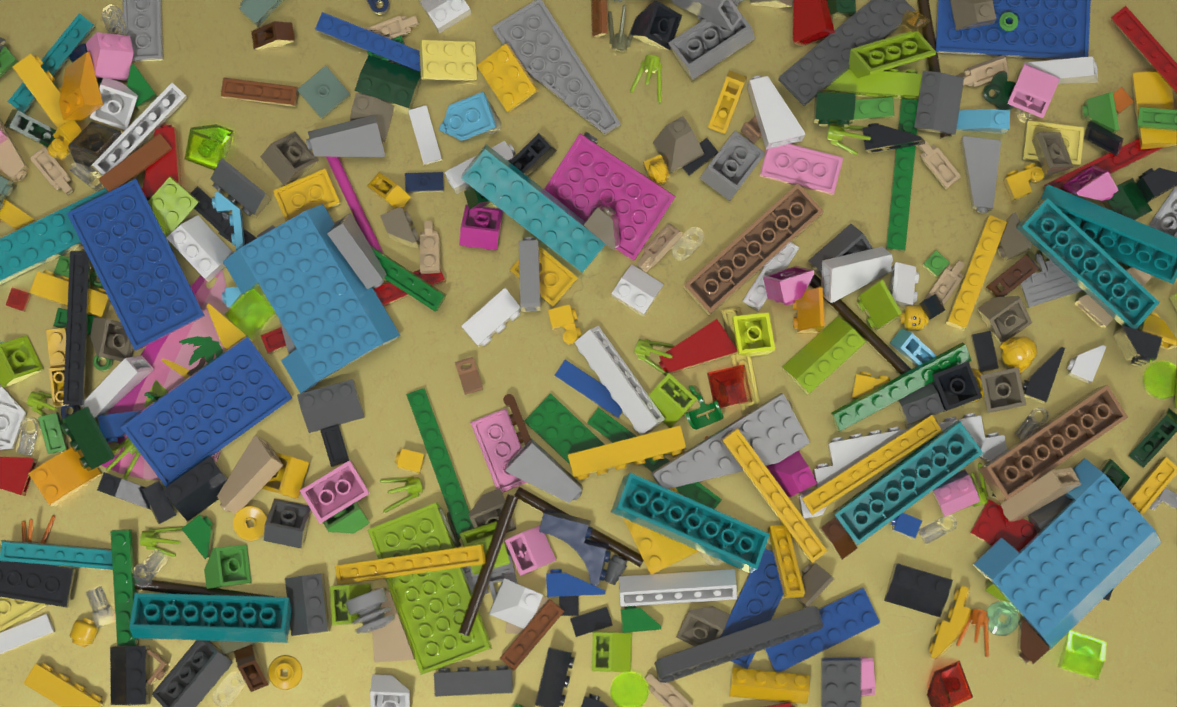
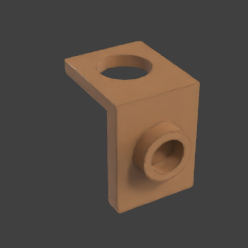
[740,115,762,143]
[455,357,483,395]
[147,649,169,685]

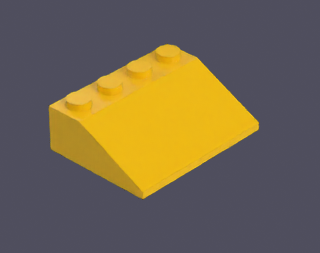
[623,487,699,575]

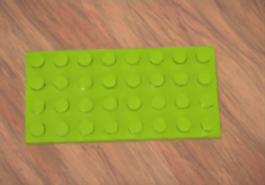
[368,502,492,675]

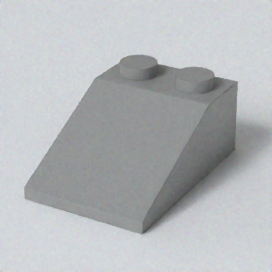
[700,131,765,201]

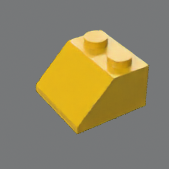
[262,452,309,499]

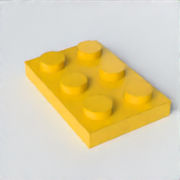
[476,43,539,112]
[273,168,341,222]
[510,246,578,307]

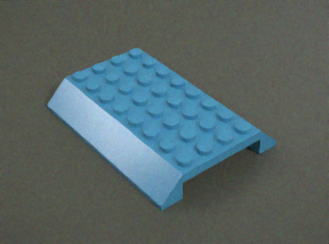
[223,204,401,394]
[973,458,1161,649]

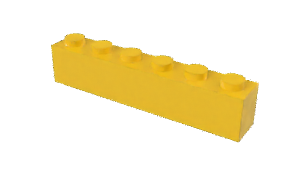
[945,215,1007,331]
[568,426,686,480]

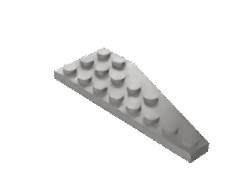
[492,0,621,135]
[652,393,810,489]

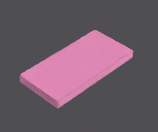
[760,144,843,195]
[470,408,527,493]

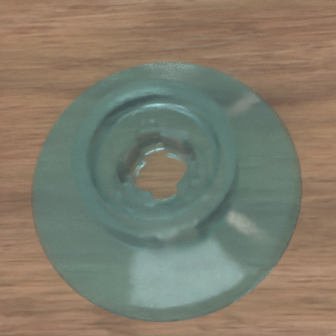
[986,601,1019,636]

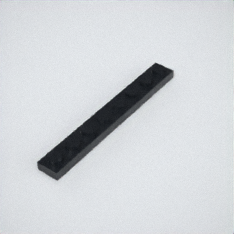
[63,251,90,405]

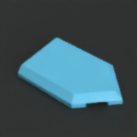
[439,92,497,141]

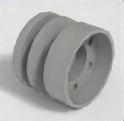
[345,588,395,634]

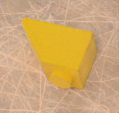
[367,172,411,209]

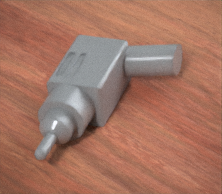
[1149,488,1177,510]

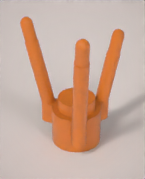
[22,515,55,543]
[956,609,989,657]

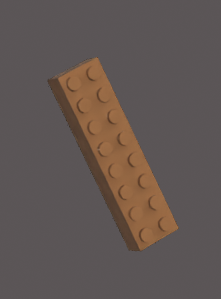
[684,183,824,316]
[978,385,1128,502]

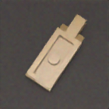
[366,16,419,39]
[956,55,1010,87]
[917,139,961,189]
[30,146,74,195]
[420,221,440,274]
[637,223,683,272]
[924,260,965,306]
[644,673,692,707]

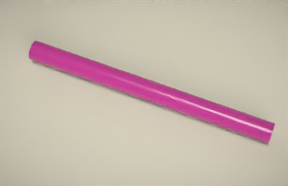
[325,156,384,254]

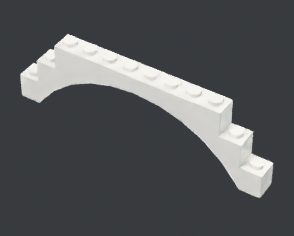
[798,413,1007,519]

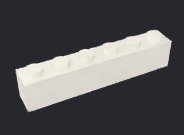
[92,83,187,175]
[574,326,665,435]
[619,569,737,607]

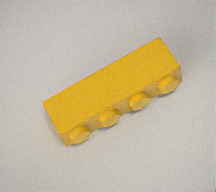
[12,54,71,129]
[30,270,111,318]
[23,662,105,707]
[729,668,810,704]

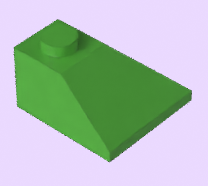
[1081,92,1119,134]
[323,502,369,534]
[204,545,251,589]

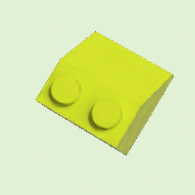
[732,313,775,357]

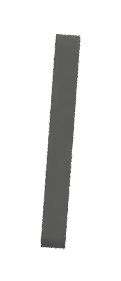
[655,606,824,683]

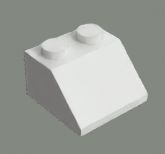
[419,0,471,34]
[90,78,138,130]
[889,262,919,307]
[611,264,664,317]

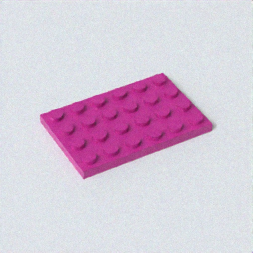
[544,133,676,260]

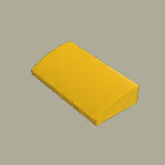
[1131,72,1177,149]

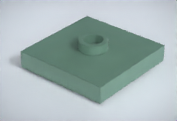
[298,66,351,119]

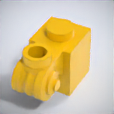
[47,120,87,160]
[643,155,670,185]
[1003,163,1044,201]
[548,304,582,345]
[851,372,890,399]

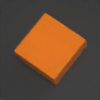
[1113,87,1134,114]

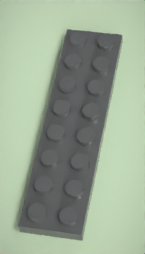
[778,0,916,106]

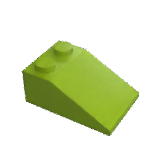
[856,280,902,331]

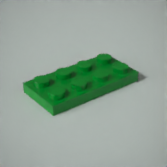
[524,393,605,464]

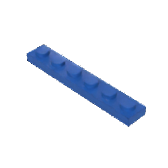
[315,12,421,72]

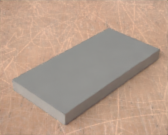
[123,0,163,62]

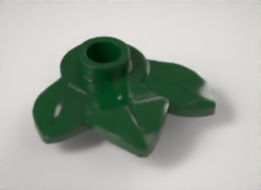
[983,72,1016,110]

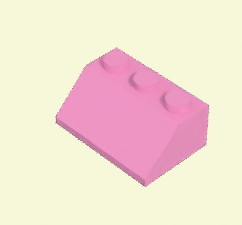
[300,460,370,523]

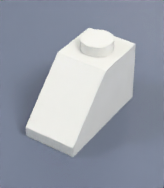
[1067,345,1106,384]

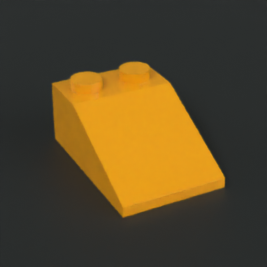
[59,52,103,120]
[792,287,825,333]
[28,447,102,506]

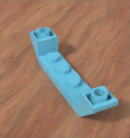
[212,192,245,307]

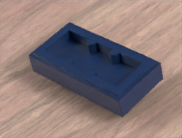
[405,172,444,193]

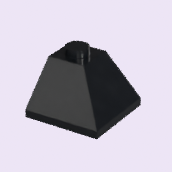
[630,1,682,50]
[932,361,982,412]

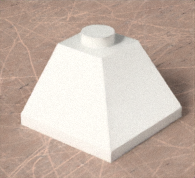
[489,578,543,629]
[370,674,410,707]

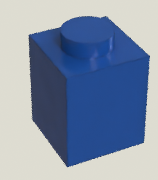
[890,513,922,539]

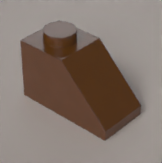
[251,21,295,50]
[819,517,857,560]
[1017,620,1050,665]
[234,644,269,692]

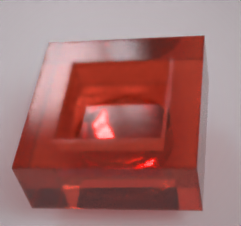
[6,288,31,312]

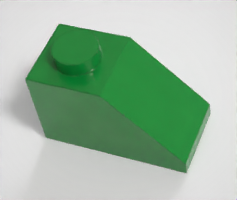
[127,64,158,110]
[181,514,214,560]
[621,606,662,633]

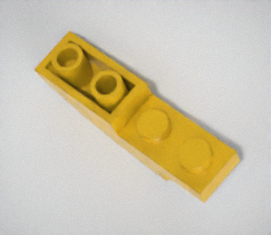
[46,327,67,407]
[929,585,972,659]

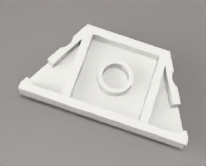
[0,385,27,450]

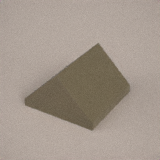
[1032,132,1073,176]

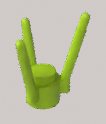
[630,55,662,103]
[827,124,871,155]
[634,339,674,376]
[27,391,57,416]
[106,438,141,479]
[970,463,988,507]
[380,476,423,513]
[140,526,183,557]

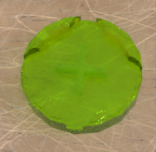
[1143,361,1177,399]
[610,672,649,707]

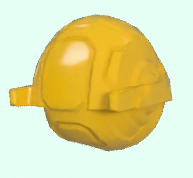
[999,336,1037,373]

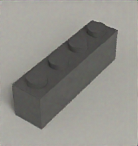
[434,666,513,696]

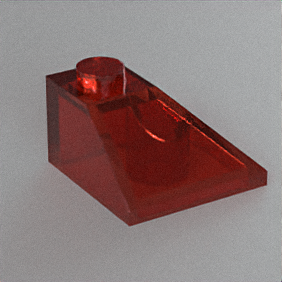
[707,365,752,409]
[927,661,973,707]

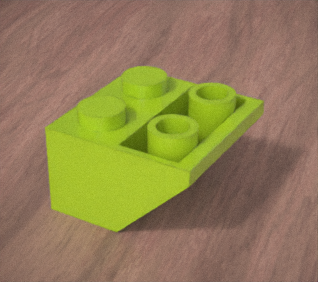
[649,373,697,428]
[460,521,510,575]
[330,584,371,625]
[592,632,632,672]

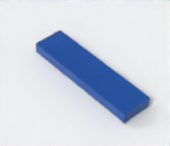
[554,360,622,418]

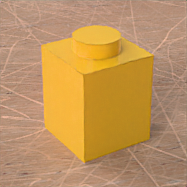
[395,449,425,474]

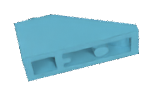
[956,109,1010,133]
[890,328,936,366]

